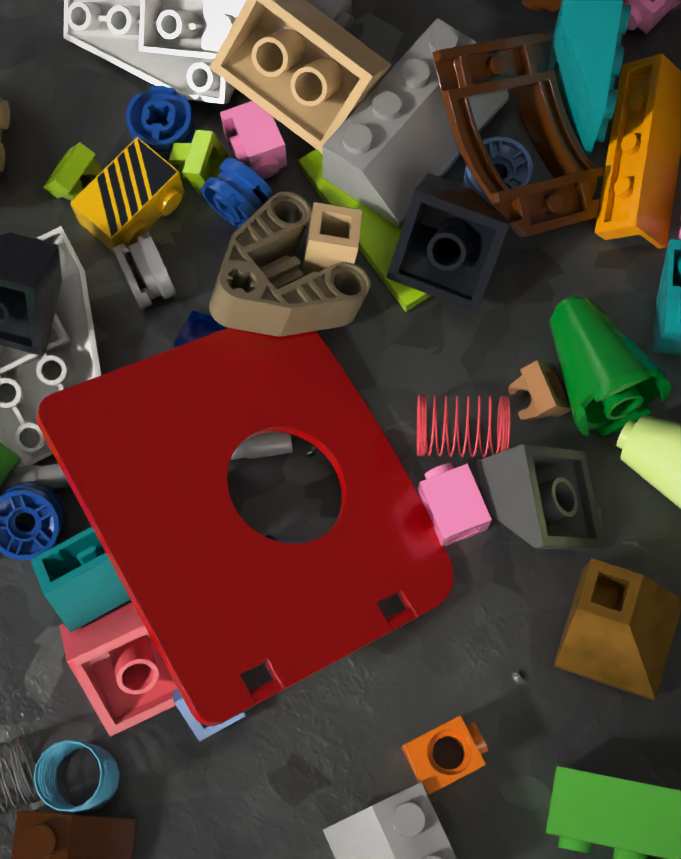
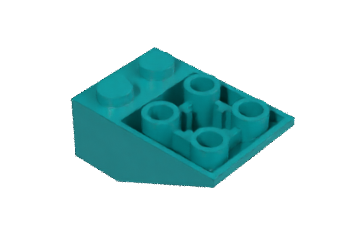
[548,0,631,158]

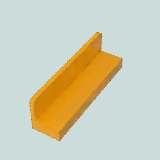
[595,53,681,249]

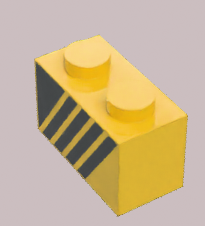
[70,137,185,253]

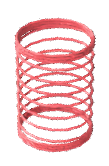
[417,394,511,458]

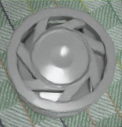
[113,232,176,310]

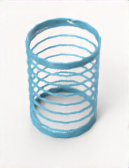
[34,740,120,812]

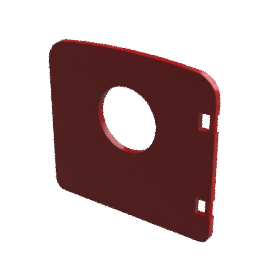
[36,328,453,726]

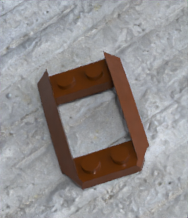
[432,32,605,238]

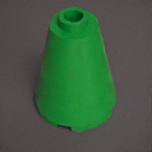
[549,296,672,436]

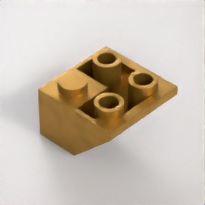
[553,558,681,701]

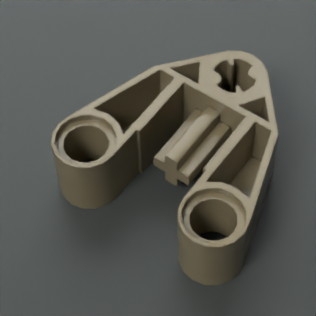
[209,191,371,337]

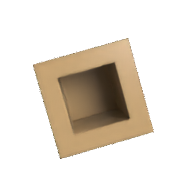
[302,202,362,276]

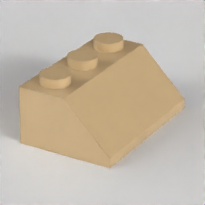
[209,0,391,154]

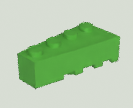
[546,766,681,859]

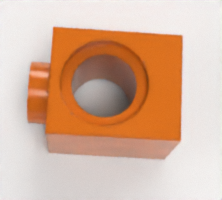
[401,715,488,795]

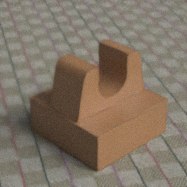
[508,360,571,421]

